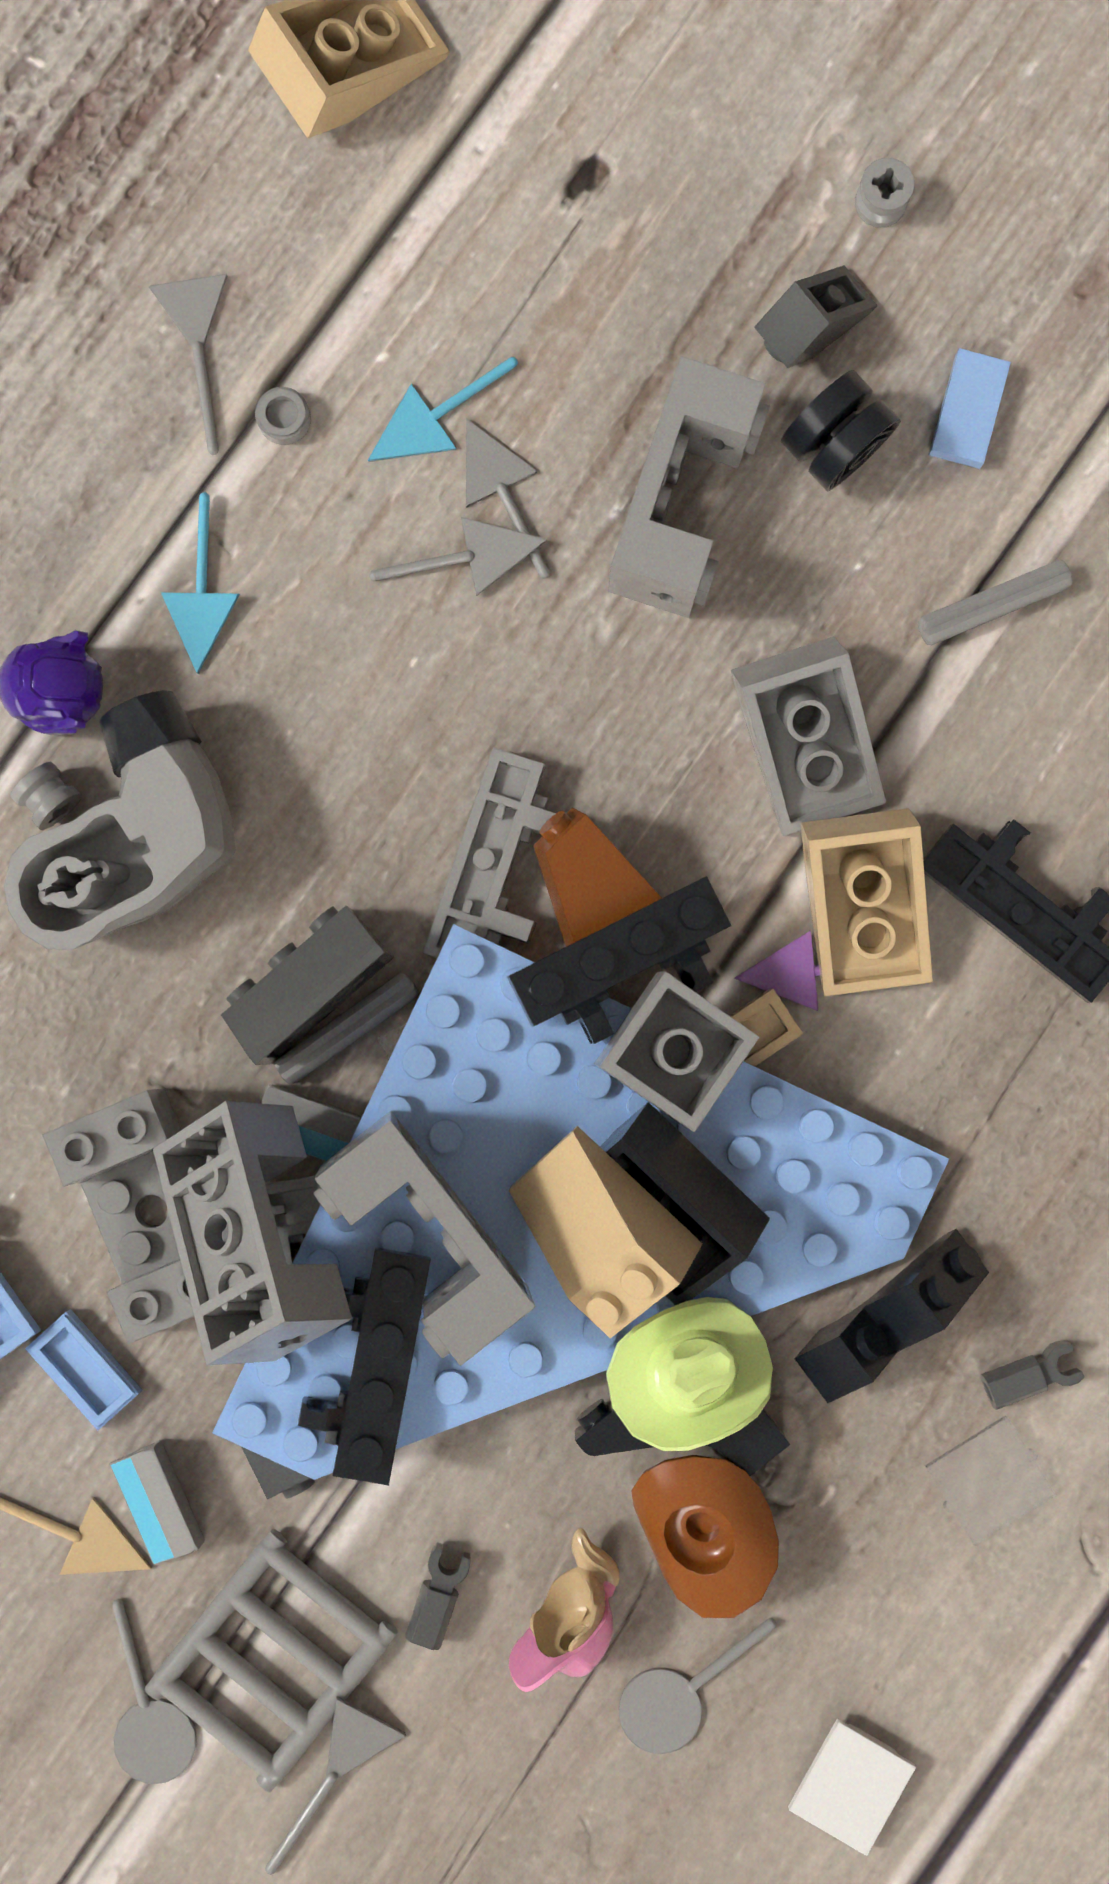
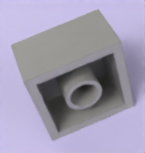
[594,971,760,1132]

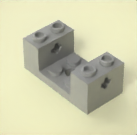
[608,356,770,618]
[42,1088,194,1344]
[153,1101,352,1365]
[314,1111,535,1366]

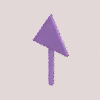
[734,930,820,1011]

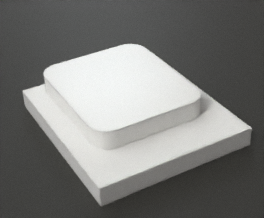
[788,1718,916,1856]

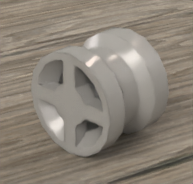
[855,158,914,228]
[11,761,82,830]

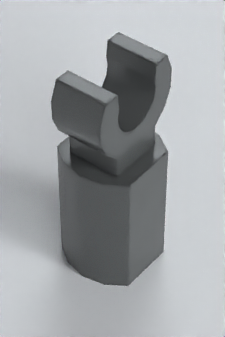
[980,1341,1085,1410]
[405,1542,471,1650]

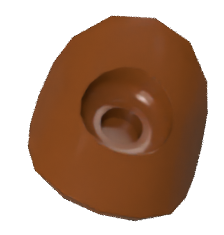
[631,1455,779,1618]

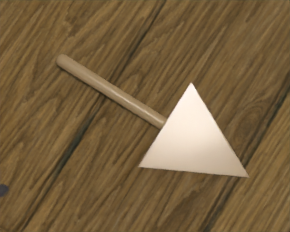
[0,1497,152,1575]

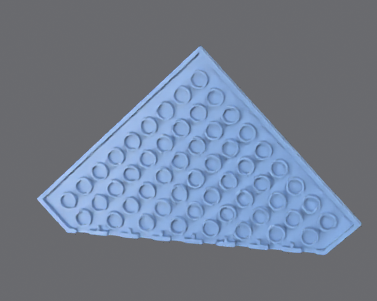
[212,924,949,1480]

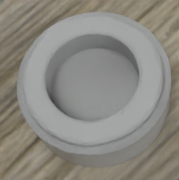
[255,387,311,445]

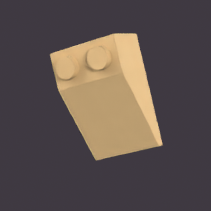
[248,0,450,139]
[801,808,933,996]
[509,1126,703,1339]

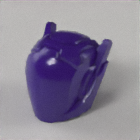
[0,630,103,735]

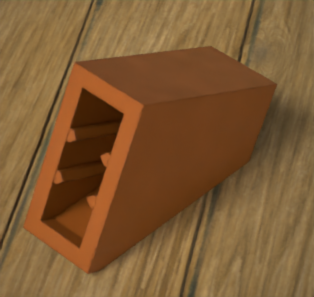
[533,808,662,946]

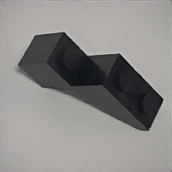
[794,1229,989,1403]
[575,1399,790,1476]

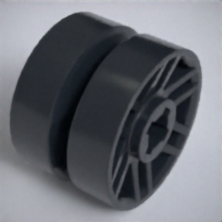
[781,370,901,492]

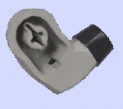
[4,690,236,950]

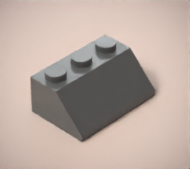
[221,906,394,1065]

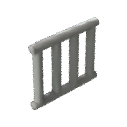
[145,1529,398,1792]

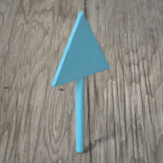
[368,357,518,462]
[161,492,240,674]

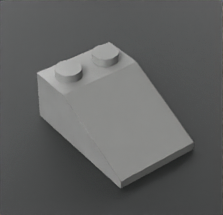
[731,636,886,836]

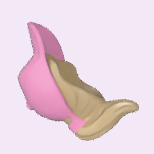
[509,1528,620,1692]

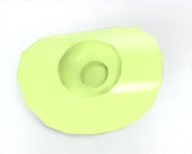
[606,1297,773,1451]

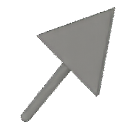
[466,418,550,579]
[369,517,547,596]

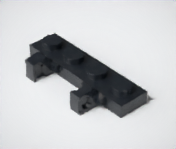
[923,819,1109,1003]
[507,876,732,1044]
[298,1247,431,1486]

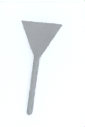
[149,274,227,455]
[265,1696,406,1875]

